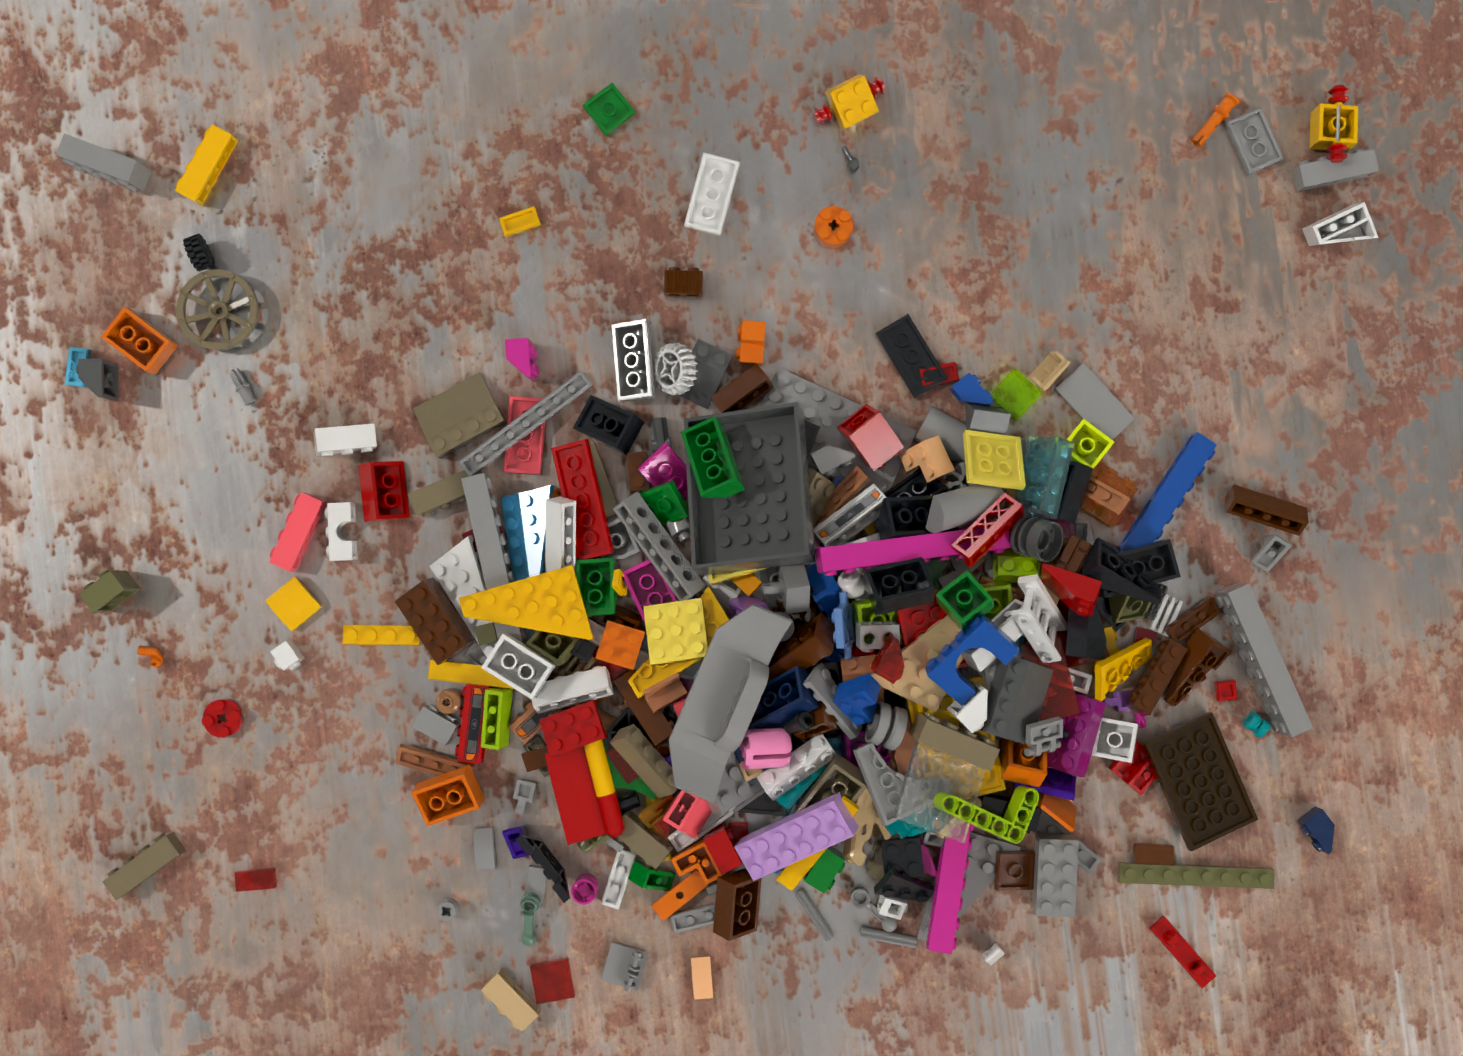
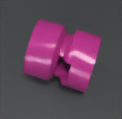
[571,874,599,905]

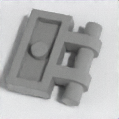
[1024,716,1063,757]

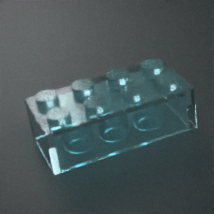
[1015,436,1074,519]

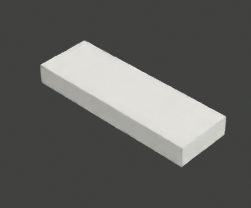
[600,849,636,910]

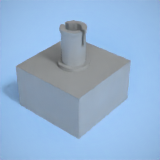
[762,563,810,614]

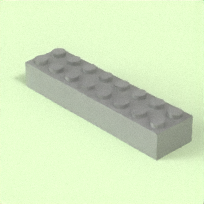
[1215,583,1313,737]

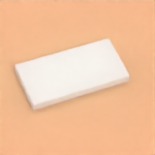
[684,152,740,236]

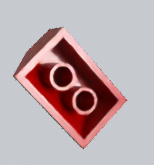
[358,461,410,522]

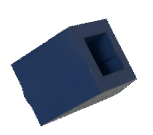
[1297,806,1335,855]

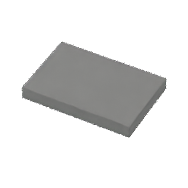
[1224,107,1284,176]

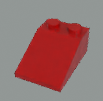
[1040,563,1102,617]

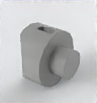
[666,516,690,543]

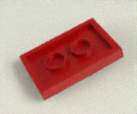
[539,700,607,757]

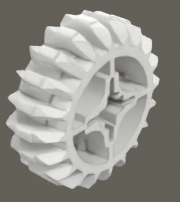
[653,343,698,395]

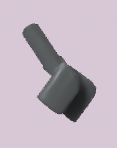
[842,146,859,173]

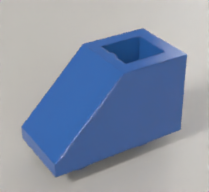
[949,372,994,406]

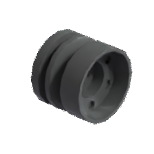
[1010,515,1064,562]

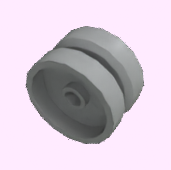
[865,701,908,751]

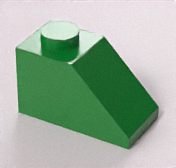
[628,861,676,891]

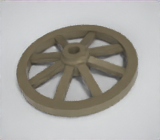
[176,269,259,350]

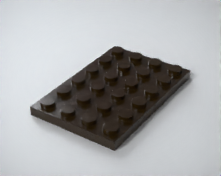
[1143,712,1258,851]

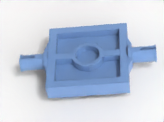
[832,591,855,659]

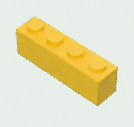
[175,124,238,206]

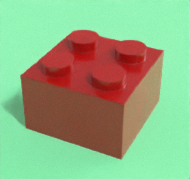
[703,822,742,875]

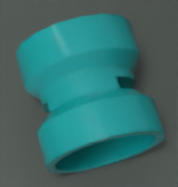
[1242,711,1271,738]

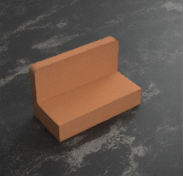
[643,672,688,714]

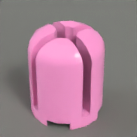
[739,727,792,770]

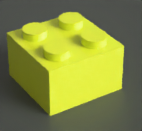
[1056,418,1114,469]

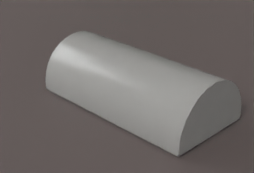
[612,319,655,401]
[913,406,966,468]
[926,484,1005,533]

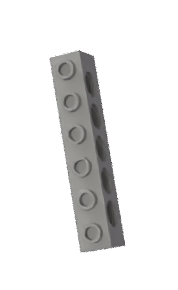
[613,491,706,601]

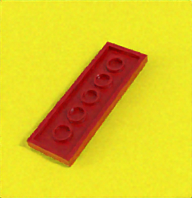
[551,439,614,560]

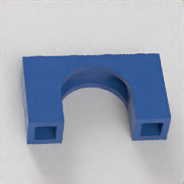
[925,613,1020,706]

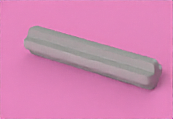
[795,889,834,941]
[860,926,917,948]

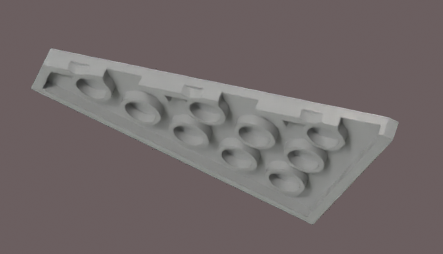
[916,831,1021,941]

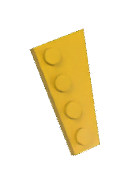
[1095,638,1152,701]

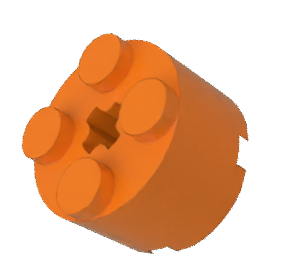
[813,206,853,249]

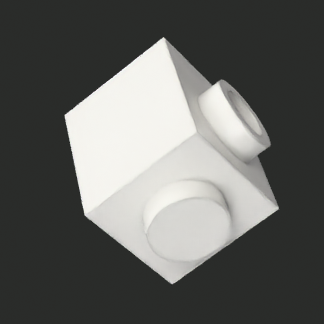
[270,640,305,671]

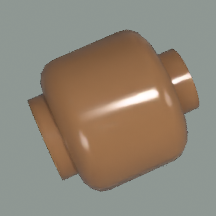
[435,688,463,714]

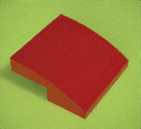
[1109,741,1157,795]

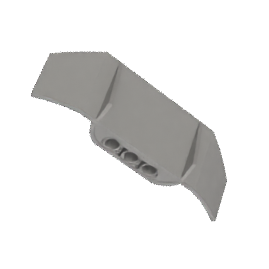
[669,604,792,804]

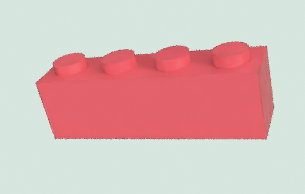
[269,492,328,572]

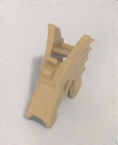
[843,787,892,866]

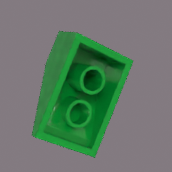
[576,557,619,617]

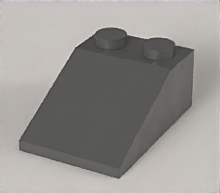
[679,339,733,409]

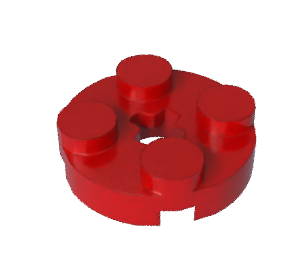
[202,699,243,738]

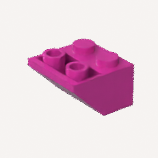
[505,338,539,382]

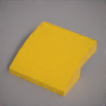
[265,576,322,631]

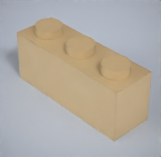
[481,968,541,1032]

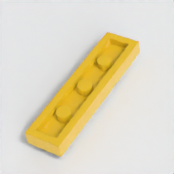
[343,625,421,645]

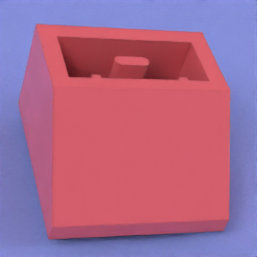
[662,790,712,839]

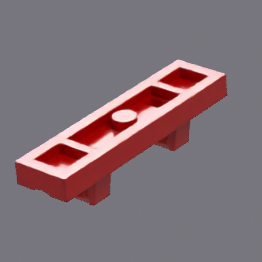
[1149,916,1216,989]

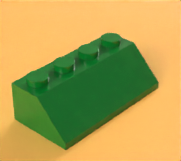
[681,416,745,498]

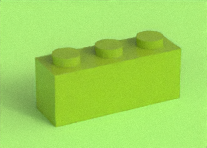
[481,687,513,750]

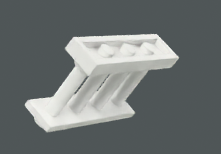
[1011,574,1067,663]

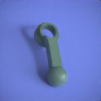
[520,893,541,946]

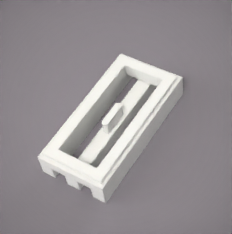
[1149,594,1183,637]

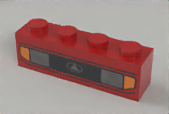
[455,683,492,764]

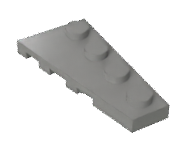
[803,663,863,740]

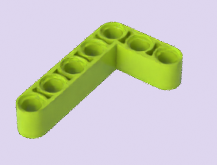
[933,785,1039,844]

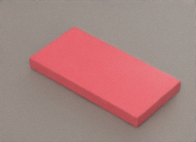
[503,396,546,475]

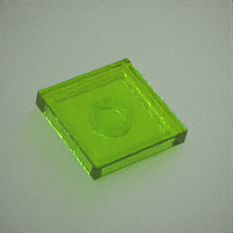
[991,367,1042,421]

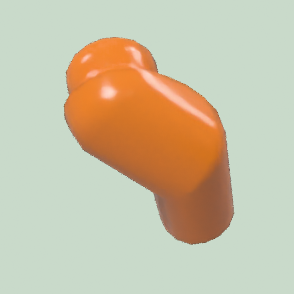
[138,645,164,668]

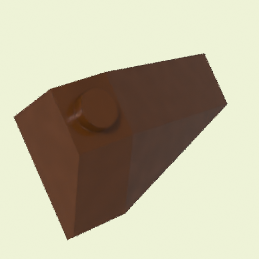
[1164,629,1232,706]

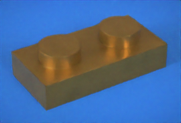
[638,795,674,829]

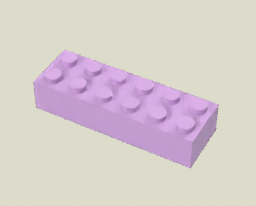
[734,792,859,881]

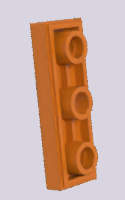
[651,869,709,921]

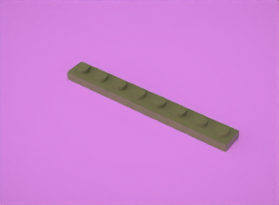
[1117,862,1274,889]

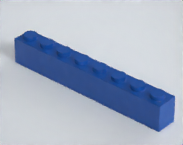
[1117,432,1217,551]

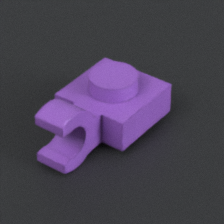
[1102,690,1133,711]

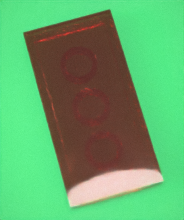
[1021,636,1080,721]

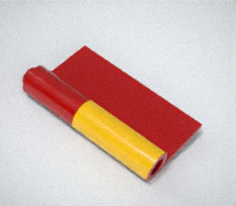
[544,740,625,845]

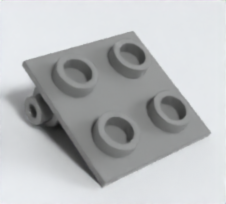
[601,942,648,992]

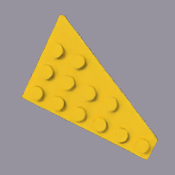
[459,565,594,640]

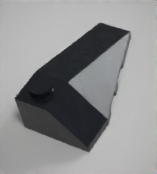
[1082,537,1161,604]
[1065,603,1106,659]

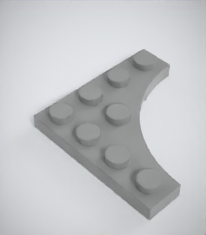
[853,743,952,826]

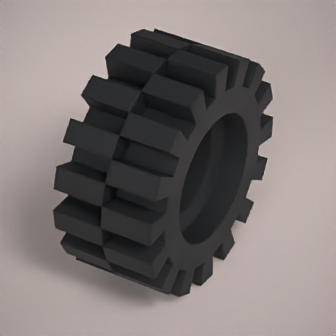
[183,234,215,272]

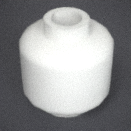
[837,570,865,599]

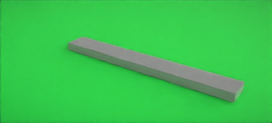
[458,371,593,476]

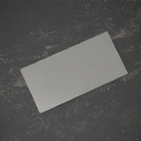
[1054,363,1135,440]

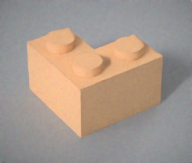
[898,435,955,483]

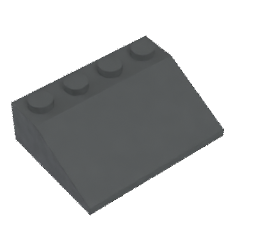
[980,657,1053,745]

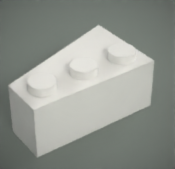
[1302,202,1379,246]
[313,424,377,457]

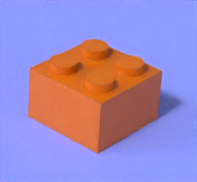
[595,620,645,670]

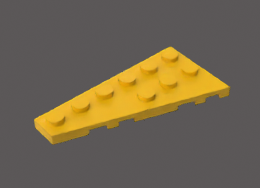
[628,586,729,698]

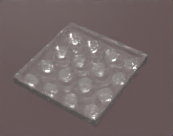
[893,741,985,843]

